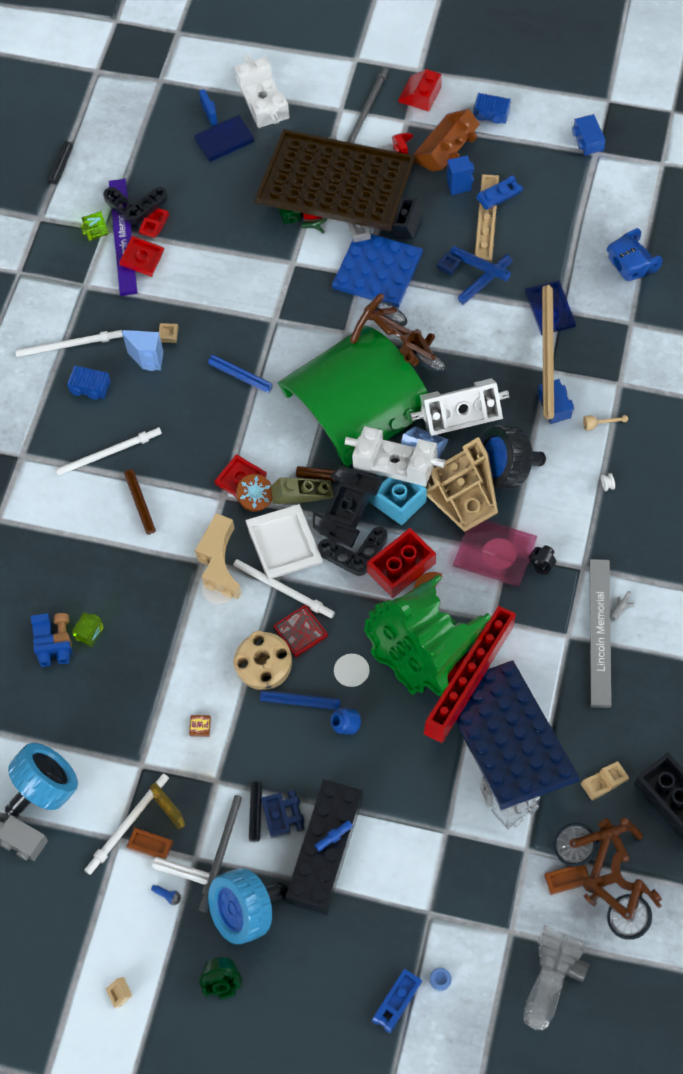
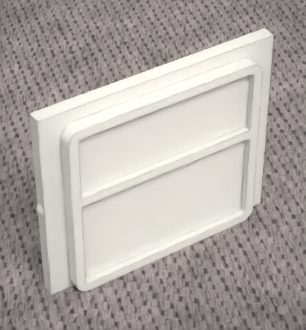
[246,504,323,580]

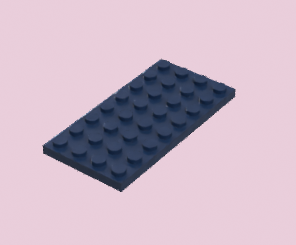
[448,660,579,810]

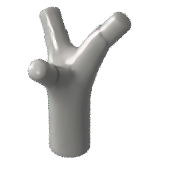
[610,591,634,620]

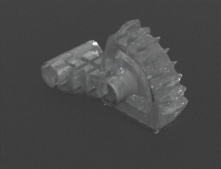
[524,925,585,1031]

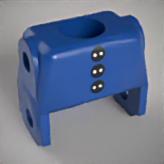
[606,228,663,281]

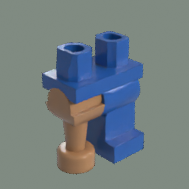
[31,613,73,667]

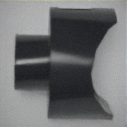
[528,545,556,575]

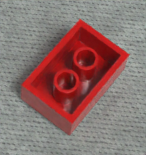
[367,528,436,599]

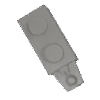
[0,815,48,861]

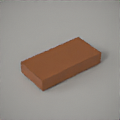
[126,827,173,860]
[544,865,589,895]

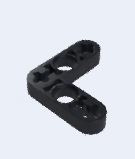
[103,187,168,225]
[318,527,388,576]

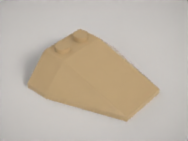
[424,437,498,532]

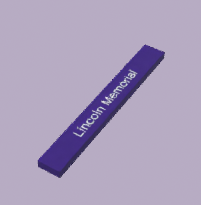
[109,179,138,296]

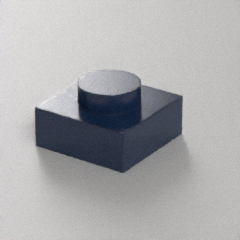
[437,252,461,276]

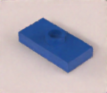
[199,89,218,126]

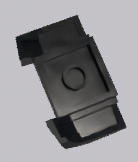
[313,466,384,548]

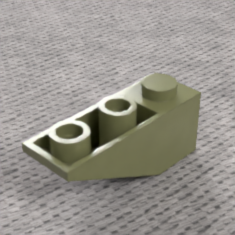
[271,477,333,505]

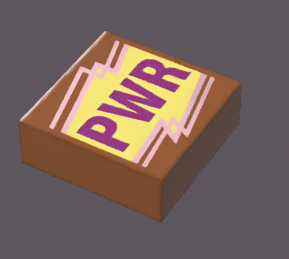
[189,715,211,737]

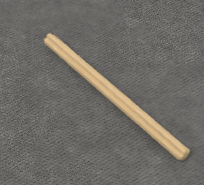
[542,285,554,420]

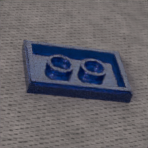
[194,115,255,162]
[525,280,576,335]

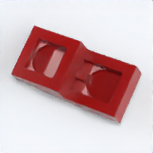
[138,208,169,238]

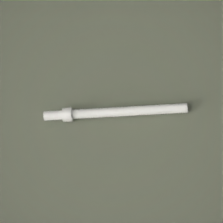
[15,330,123,357]
[56,428,162,476]
[233,559,335,619]
[84,773,169,875]

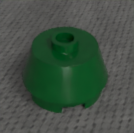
[199,957,242,999]

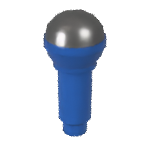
[151,885,181,905]

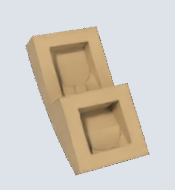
[581,761,629,800]

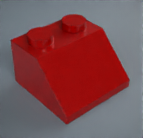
[398,69,442,112]

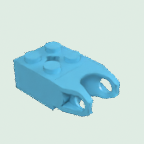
[368,475,427,525]

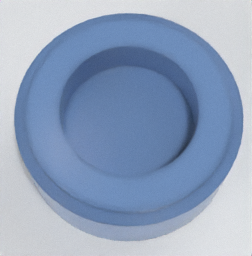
[430,968,451,991]

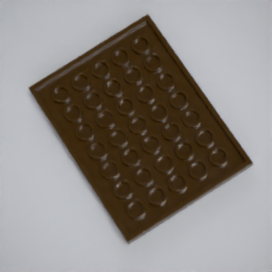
[255,129,415,231]

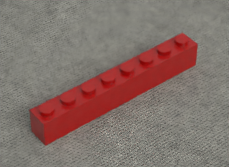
[424,606,516,743]

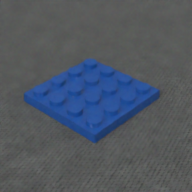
[332,234,423,308]

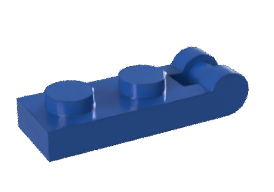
[476,175,524,210]
[372,968,423,1033]

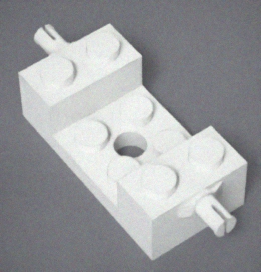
[235,53,289,128]
[411,378,509,436]
[345,426,445,486]

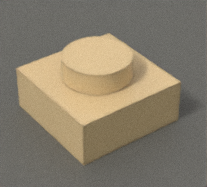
[159,323,179,343]
[106,977,132,1008]

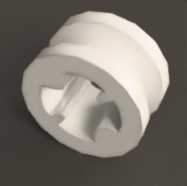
[601,473,615,491]

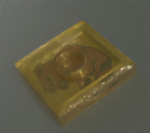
[150,782,185,829]

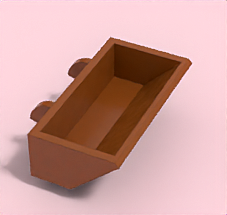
[413,108,480,172]

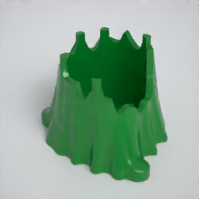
[364,574,491,696]

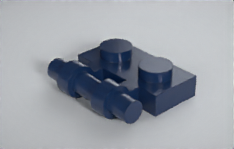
[261,790,305,839]

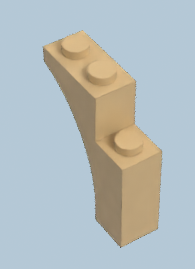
[195,513,241,599]

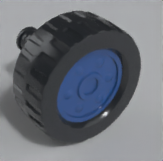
[480,425,546,489]

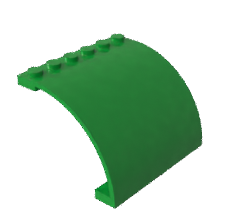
[277,326,428,467]

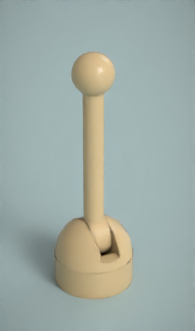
[583,415,628,431]

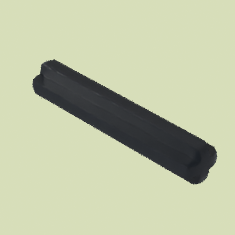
[48,141,73,184]
[249,781,262,842]

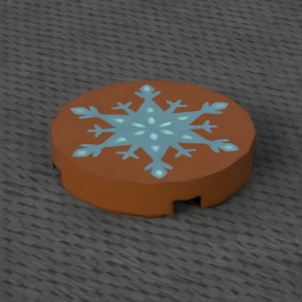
[236,474,272,512]

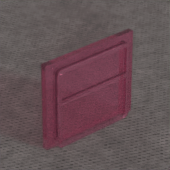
[453,520,537,587]

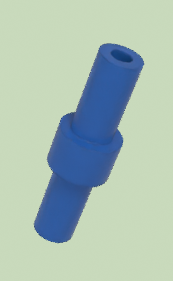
[314,820,353,852]

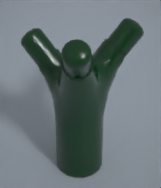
[302,218,327,234]

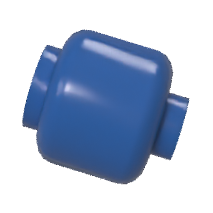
[331,708,361,735]

